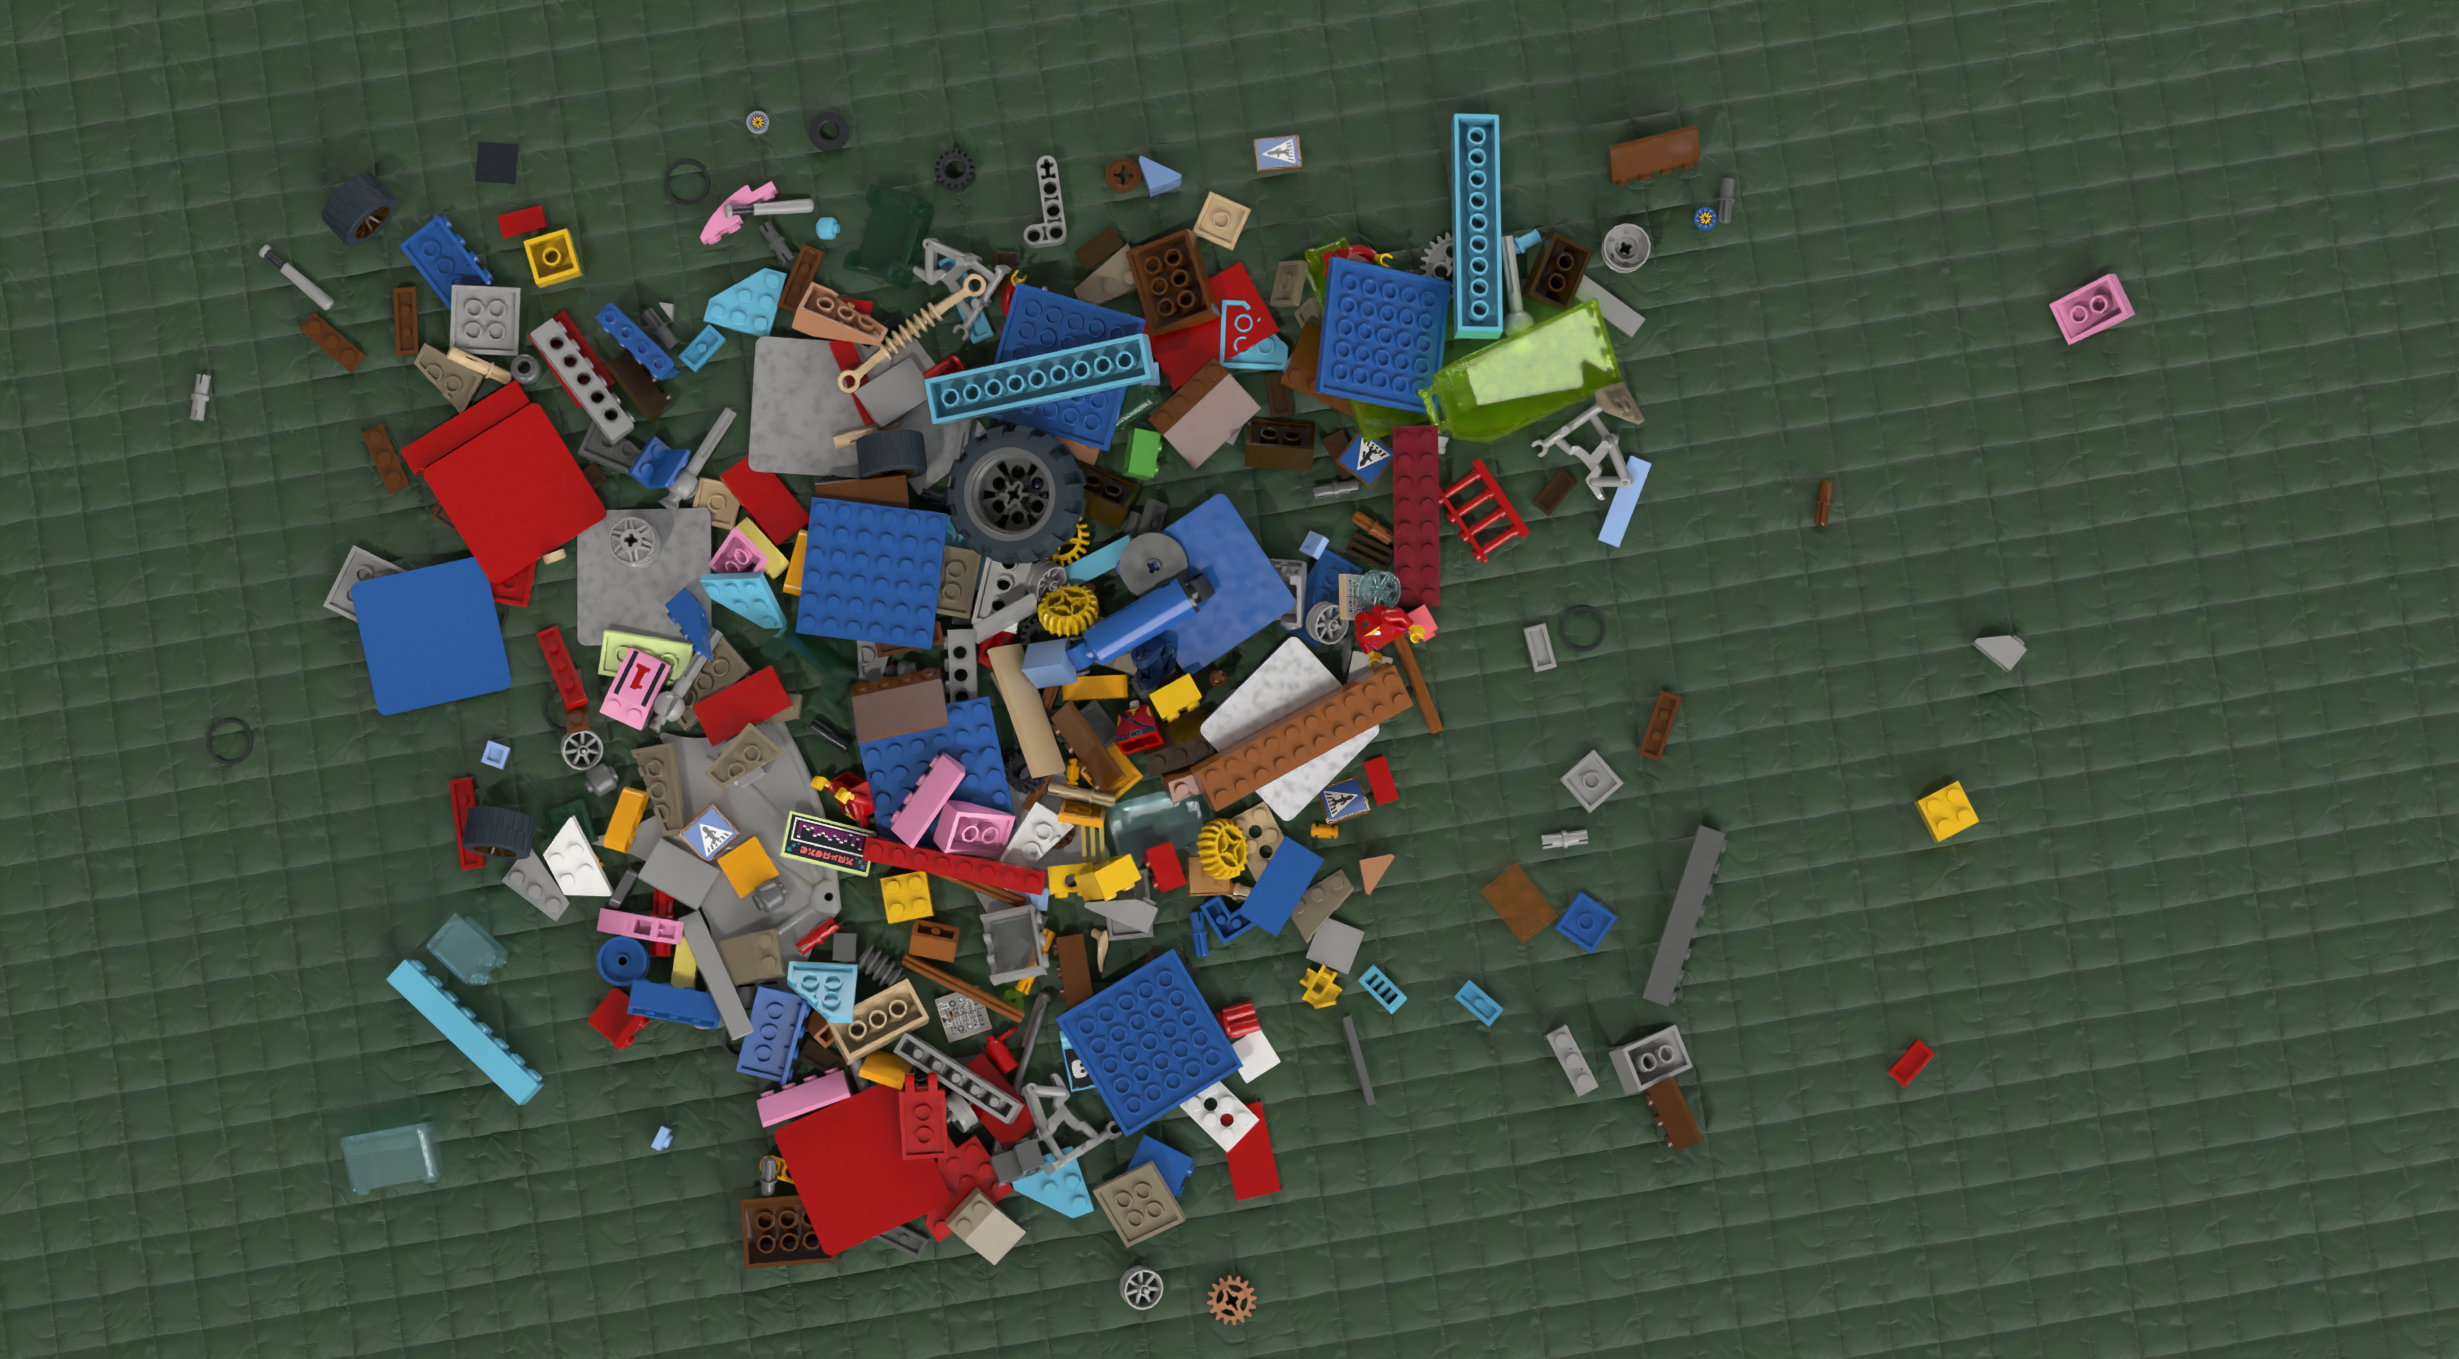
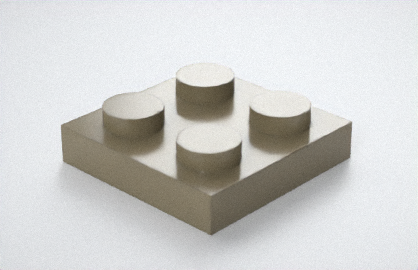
[1269,260,1309,307]

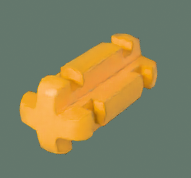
[1066,758,1080,786]
[1311,824,1339,839]

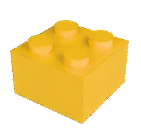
[523,228,583,288]
[1149,673,1202,722]
[1914,781,1979,843]
[1074,854,1141,902]
[880,871,935,924]

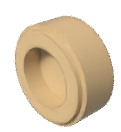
[542,549,566,564]

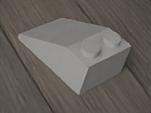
[1084,897,1159,934]
[1609,1025,1693,1095]

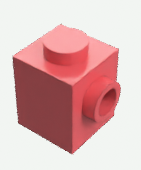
[1407,604,1438,642]

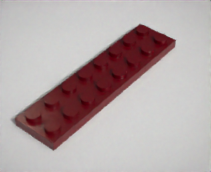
[1392,425,1440,607]

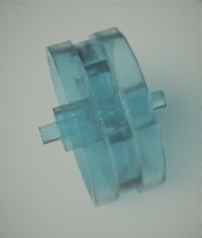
[1358,570,1401,609]

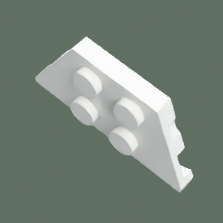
[543,816,614,896]

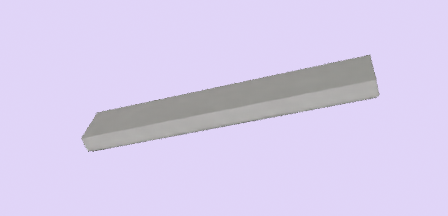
[678,911,753,1041]

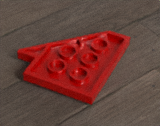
[925,1134,1014,1242]

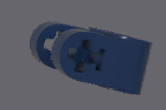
[1131,635,1177,690]

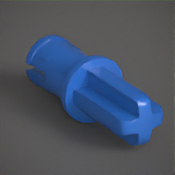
[1189,912,1209,958]

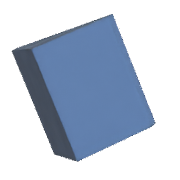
[1139,156,1182,197]
[1021,638,1078,689]

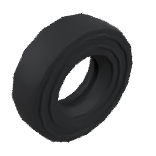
[809,112,849,152]

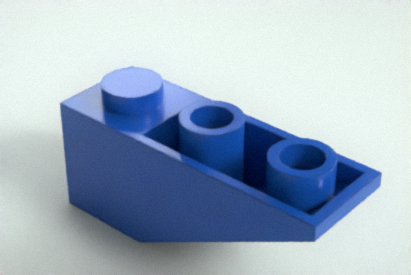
[665,588,712,660]

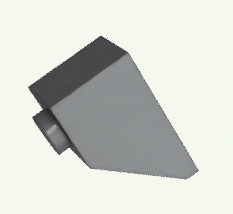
[1972,635,2027,672]

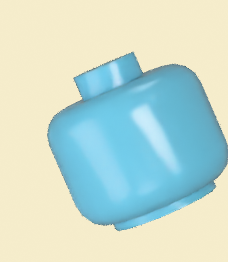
[816,217,840,240]

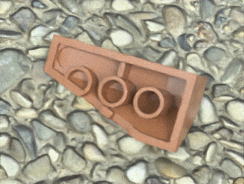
[791,282,888,346]

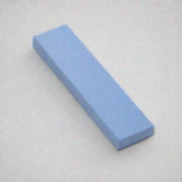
[1598,456,1651,548]

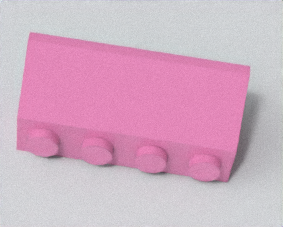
[890,751,965,849]
[756,1067,853,1127]

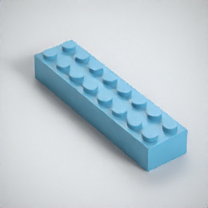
[386,959,544,1105]

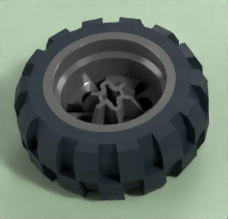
[945,425,1087,564]

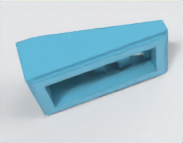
[1358,964,1407,1014]

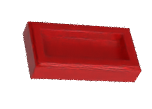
[497,205,548,239]
[1363,756,1399,806]
[1887,1039,1935,1088]

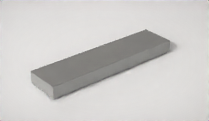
[1575,275,1645,338]

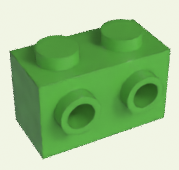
[1122,428,1162,480]

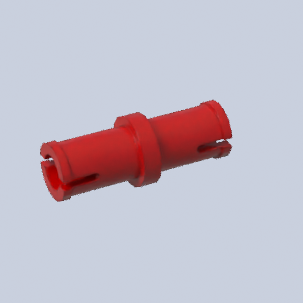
[795,917,840,956]

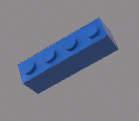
[627,979,720,1029]

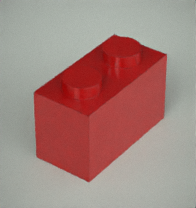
[1143,840,1187,893]

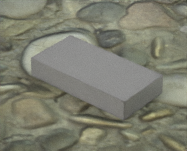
[1523,623,1557,673]

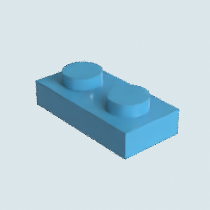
[679,324,726,373]
[1454,980,1504,1027]

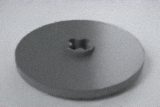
[1120,532,1188,598]

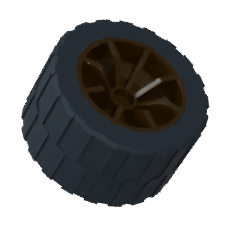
[322,173,397,247]
[856,429,927,479]
[462,806,536,860]

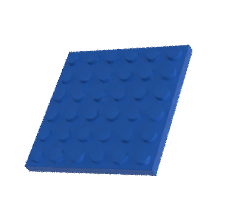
[1315,257,1451,416]
[987,282,1146,451]
[796,497,948,649]
[855,695,1017,846]
[1056,949,1243,1137]

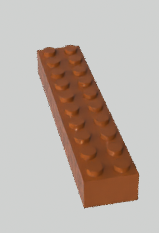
[1190,662,1413,812]

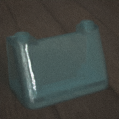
[1106,791,1204,870]
[338,1122,443,1196]

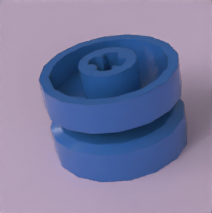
[597,936,650,986]

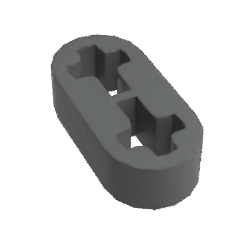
[608,868,639,911]

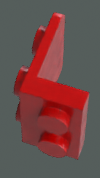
[588,988,650,1050]

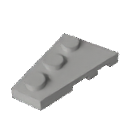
[857,640,889,682]
[502,847,571,922]

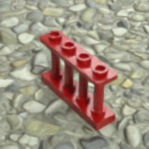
[1439,458,1530,564]

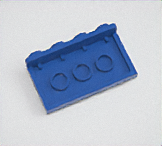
[399,214,495,311]
[595,303,680,380]
[736,984,811,1086]

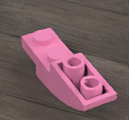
[700,181,778,245]
[597,908,684,945]

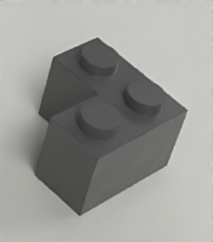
[990,1137,1045,1187]

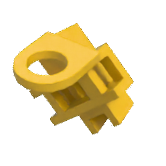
[1300,964,1343,1009]

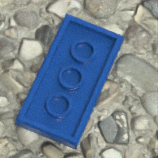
[1279,548,1363,648]
[1238,836,1324,937]

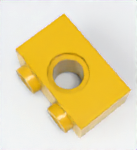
[1047,862,1093,898]

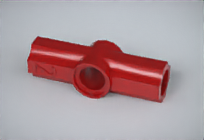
[650,888,675,957]

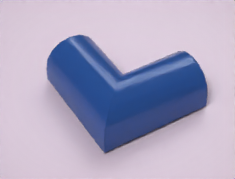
[1199,895,1255,945]

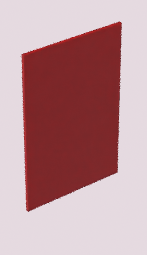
[1141,262,1280,390]

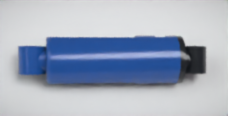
[1066,572,1216,671]

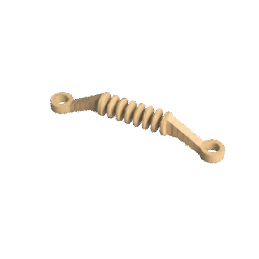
[837,273,986,393]

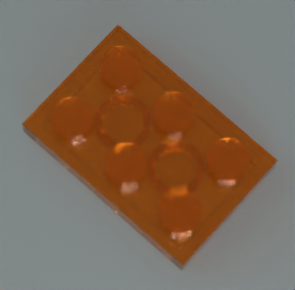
[1481,863,1558,945]

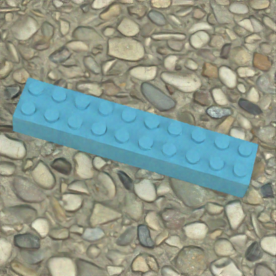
[1451,114,1503,339]
[924,333,1157,425]

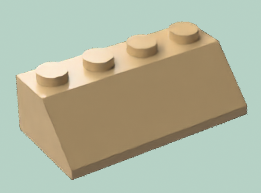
[826,978,929,1065]

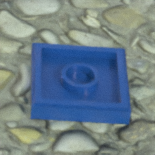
[1554,891,1618,954]

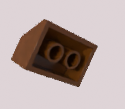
[1644,1077,1703,1151]

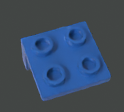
[627,436,691,489]

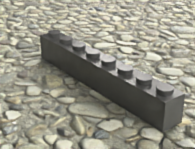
[1641,825,1728,1007]

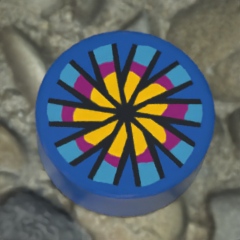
[1694,207,1717,231]

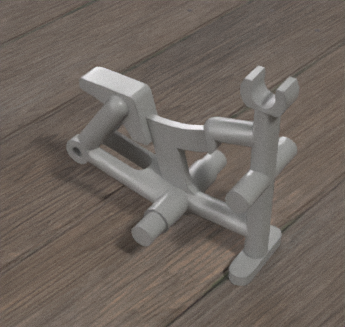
[913,238,1012,340]
[1531,404,1634,500]
[1021,1074,1122,1175]

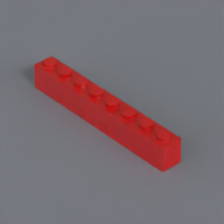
[862,834,1047,895]

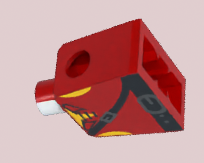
[1116,700,1164,756]

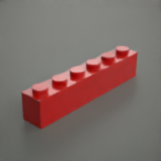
[400,380,532,476]

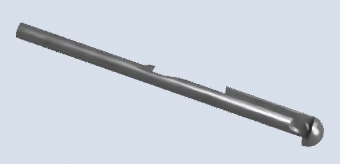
[990,992,1053,1157]

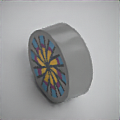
[746,111,770,135]

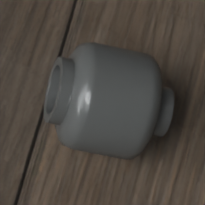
[511,354,542,385]
[583,763,619,797]
[752,879,787,913]

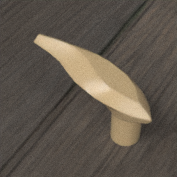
[1091,928,1108,972]

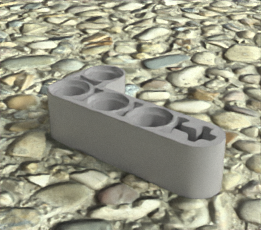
[1024,155,1067,248]

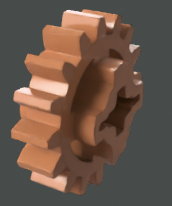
[1207,1275,1257,1325]

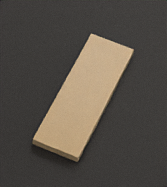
[987,643,1066,778]

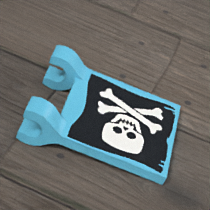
[1059,1031,1096,1092]

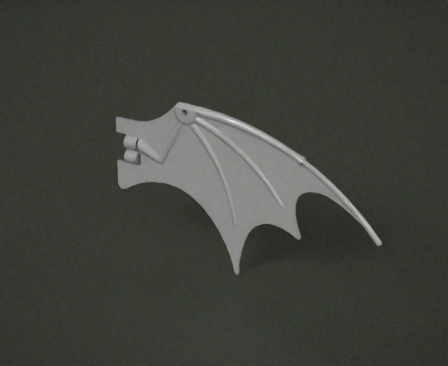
[589,643,841,1030]

